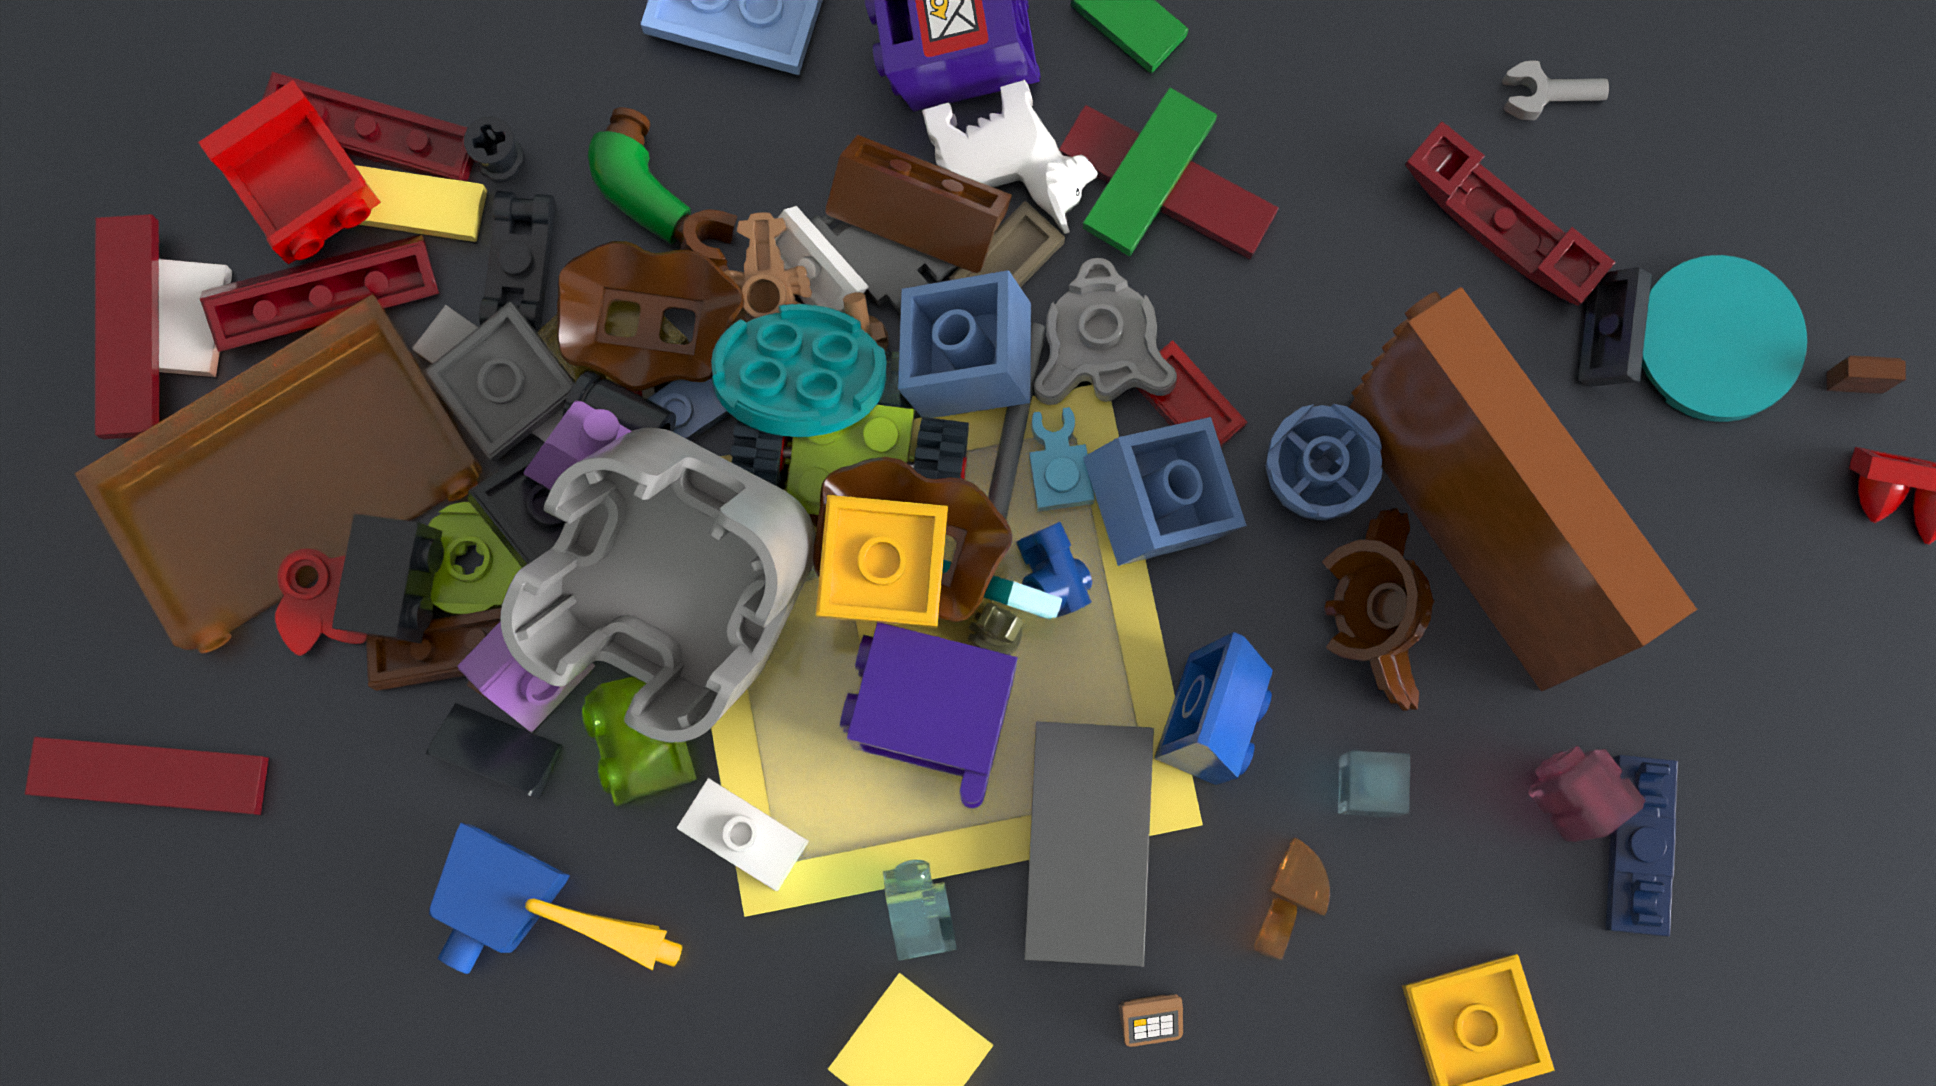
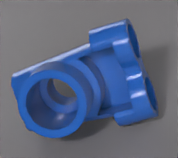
[1015,522,1092,618]

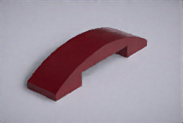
[1405,121,1616,306]

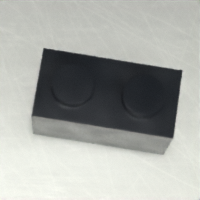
[332,513,444,644]

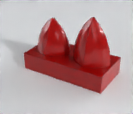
[1849,447,1936,545]

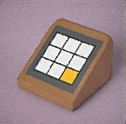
[1118,993,1183,1047]

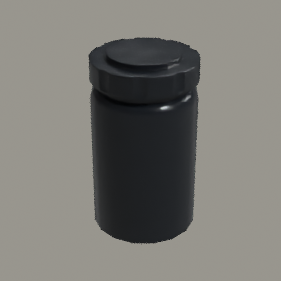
[563,370,676,432]

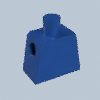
[429,823,570,974]

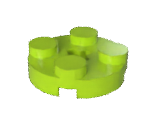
[428,502,522,616]

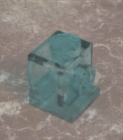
[883,860,957,961]

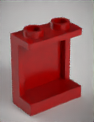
[198,80,381,265]

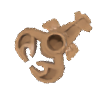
[724,213,813,325]

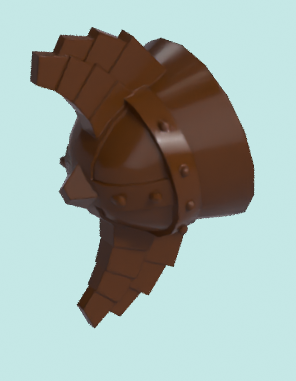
[1322,508,1435,711]

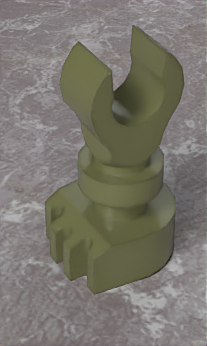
[968,603,1023,655]

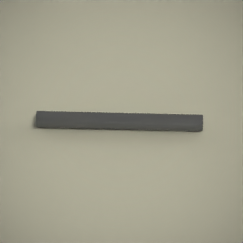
[988,322,1046,520]

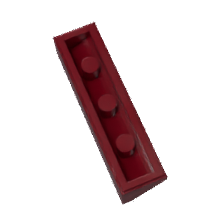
[199,234,439,352]

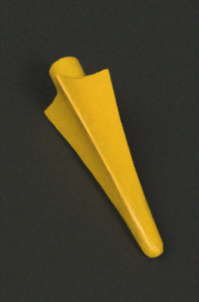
[525,898,682,971]

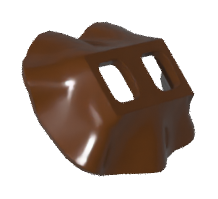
[557,241,744,391]
[813,456,1012,622]

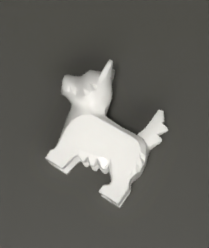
[922,80,1098,234]

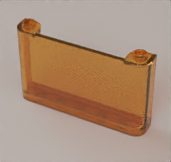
[75,294,483,653]

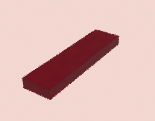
[262,72,474,182]
[1059,105,1279,260]
[95,214,159,440]
[25,737,269,815]

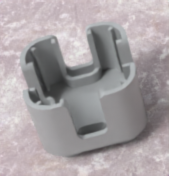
[500,428,816,742]

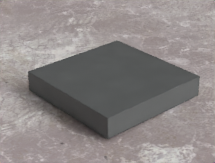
[423,302,575,462]

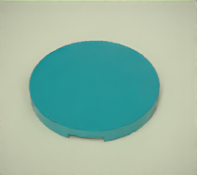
[1642,255,1807,422]
[711,304,886,437]

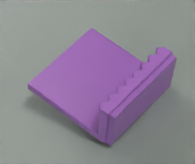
[457,621,595,733]

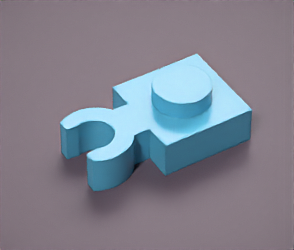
[1029,407,1095,512]

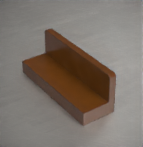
[825,135,1012,273]

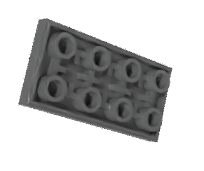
[1024,721,1154,966]

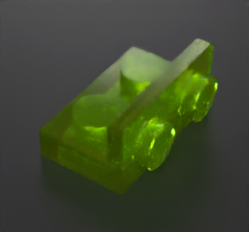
[582,676,696,806]

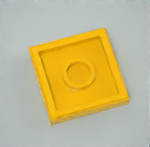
[816,495,948,628]
[1402,954,1555,1086]

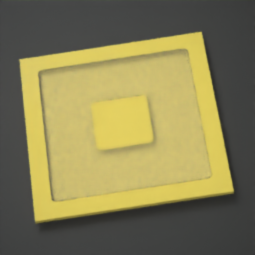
[711,384,1203,917]

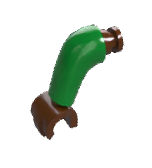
[587,107,738,272]

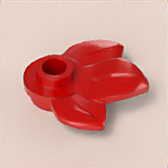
[275,548,366,656]

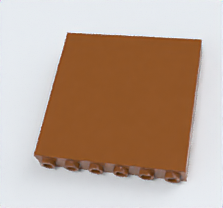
[1348,287,1698,691]

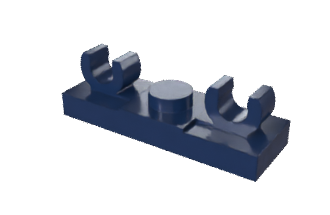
[1606,755,1678,936]

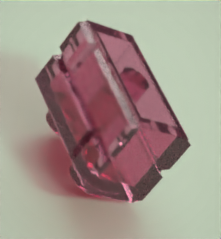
[1528,745,1645,842]

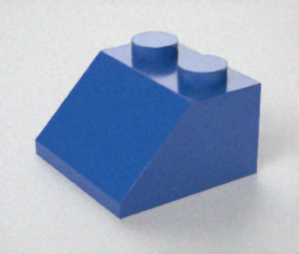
[1154,632,1273,785]

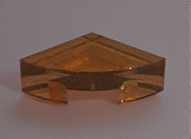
[1269,837,1330,916]
[1254,897,1297,960]

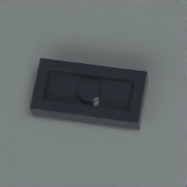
[1578,267,1652,387]

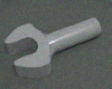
[1502,60,1609,120]

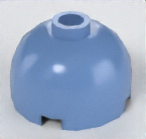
[1265,404,1383,521]

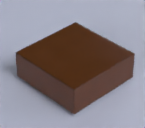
[1827,355,1906,394]

